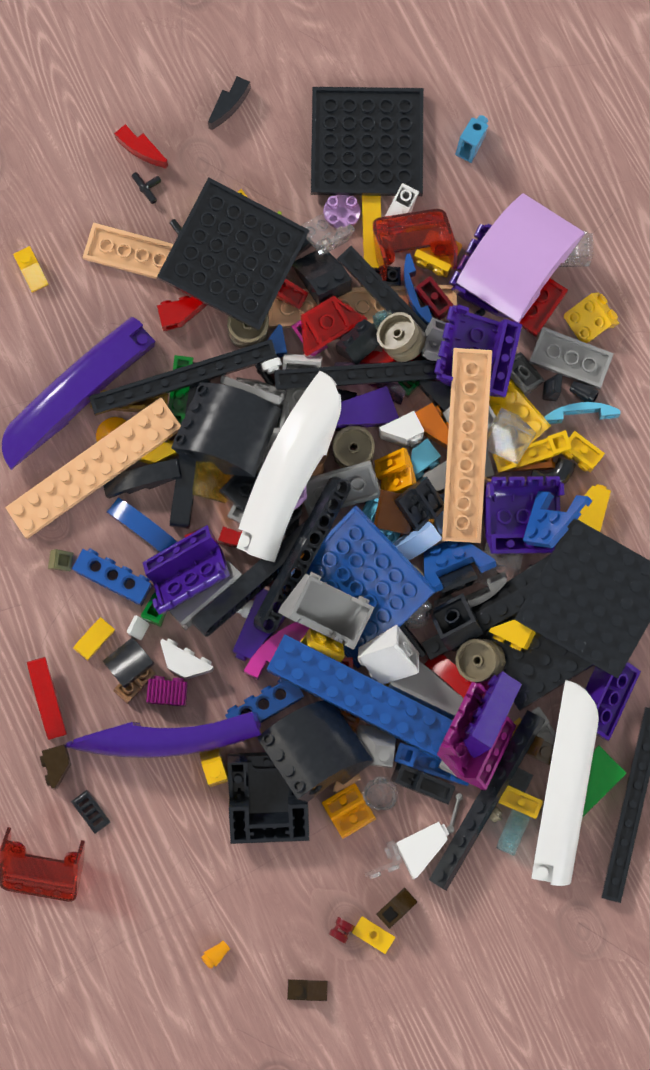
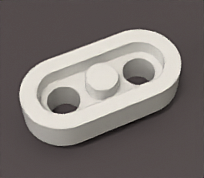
[261,357,282,374]

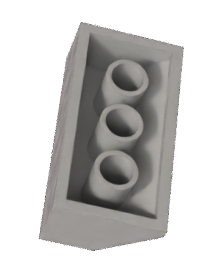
[169,561,242,631]

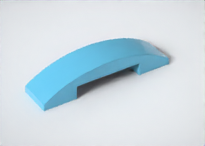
[544,402,621,424]

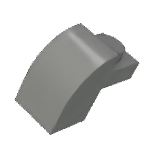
[421,317,446,361]

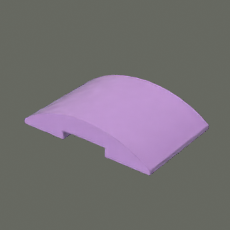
[456,193,585,323]

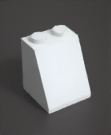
[357,625,419,684]
[395,822,449,879]

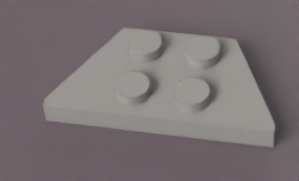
[220,375,287,404]

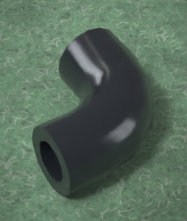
[530,458,576,485]

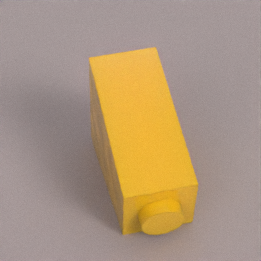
[578,484,611,532]
[199,748,228,787]

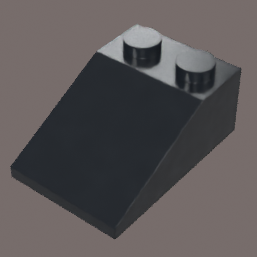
[292,247,352,305]

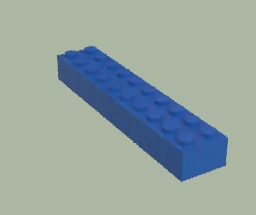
[266,634,453,760]

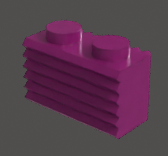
[146,676,188,707]

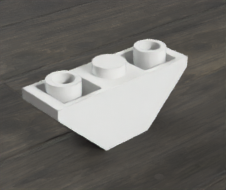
[376,183,419,242]
[160,638,214,679]

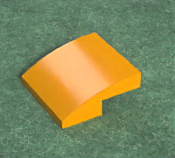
[374,447,416,493]
[322,783,376,839]

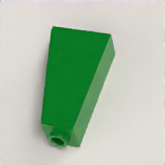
[582,745,627,818]

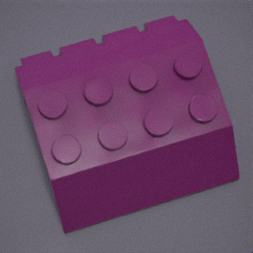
[437,682,516,790]

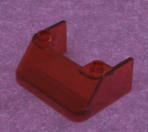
[372,209,458,281]
[0,827,85,902]

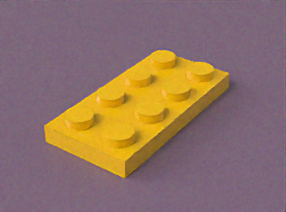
[489,379,551,447]

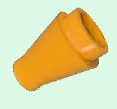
[201,941,230,969]

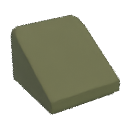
[48,549,73,572]

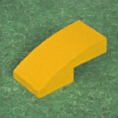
[73,617,115,661]

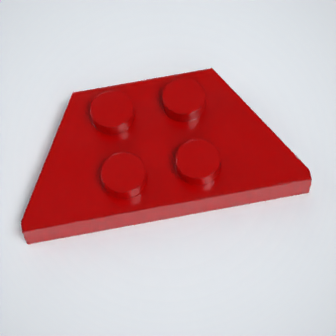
[301,296,368,357]

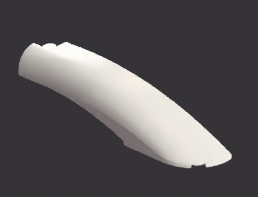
[237,371,341,562]
[531,680,598,886]

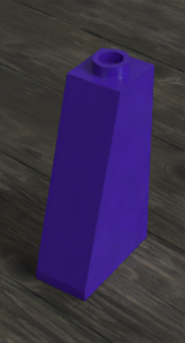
[336,386,399,428]
[233,589,287,662]

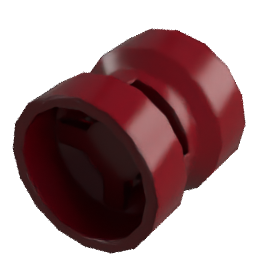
[329,917,355,944]

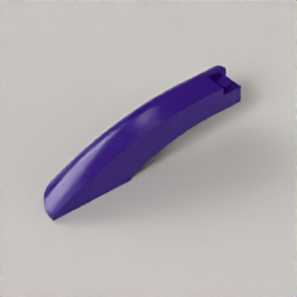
[2,317,155,470]
[65,712,262,758]

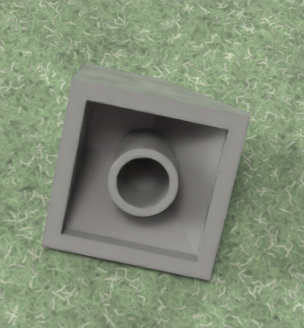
[357,725,396,768]

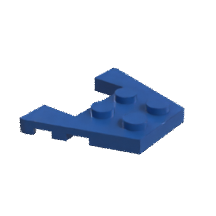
[523,491,592,548]
[424,541,497,593]

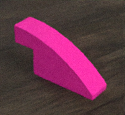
[244,622,309,680]

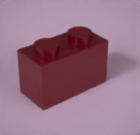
[415,276,453,320]

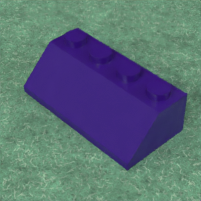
[585,662,641,741]
[463,672,522,758]

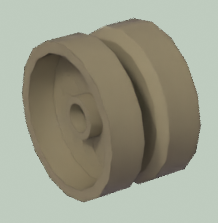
[376,312,426,362]
[227,316,269,349]
[333,426,375,468]
[456,639,505,682]

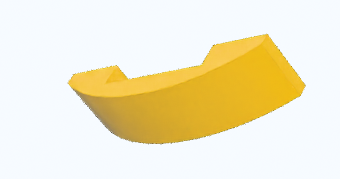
[493,430,572,473]

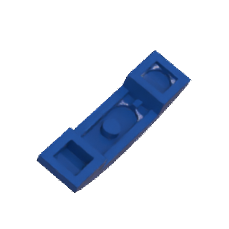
[403,253,432,326]
[107,497,178,552]
[394,743,469,786]

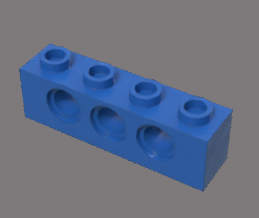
[72,548,152,606]
[225,679,304,723]

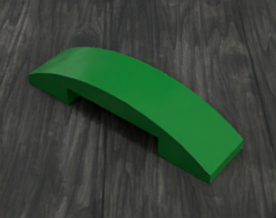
[168,355,194,425]

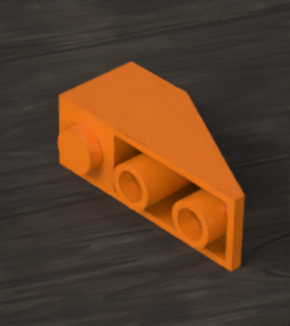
[415,402,449,449]

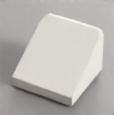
[127,615,149,640]

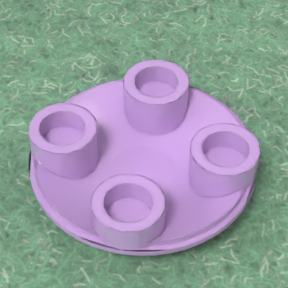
[323,195,361,230]

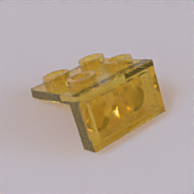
[193,461,230,503]

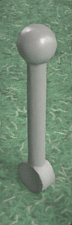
[447,793,463,833]

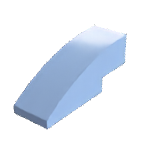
[393,521,442,560]

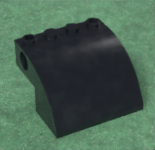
[171,382,282,477]
[256,700,374,803]
[227,752,310,844]

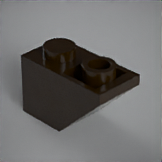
[40,744,71,790]
[376,887,418,929]

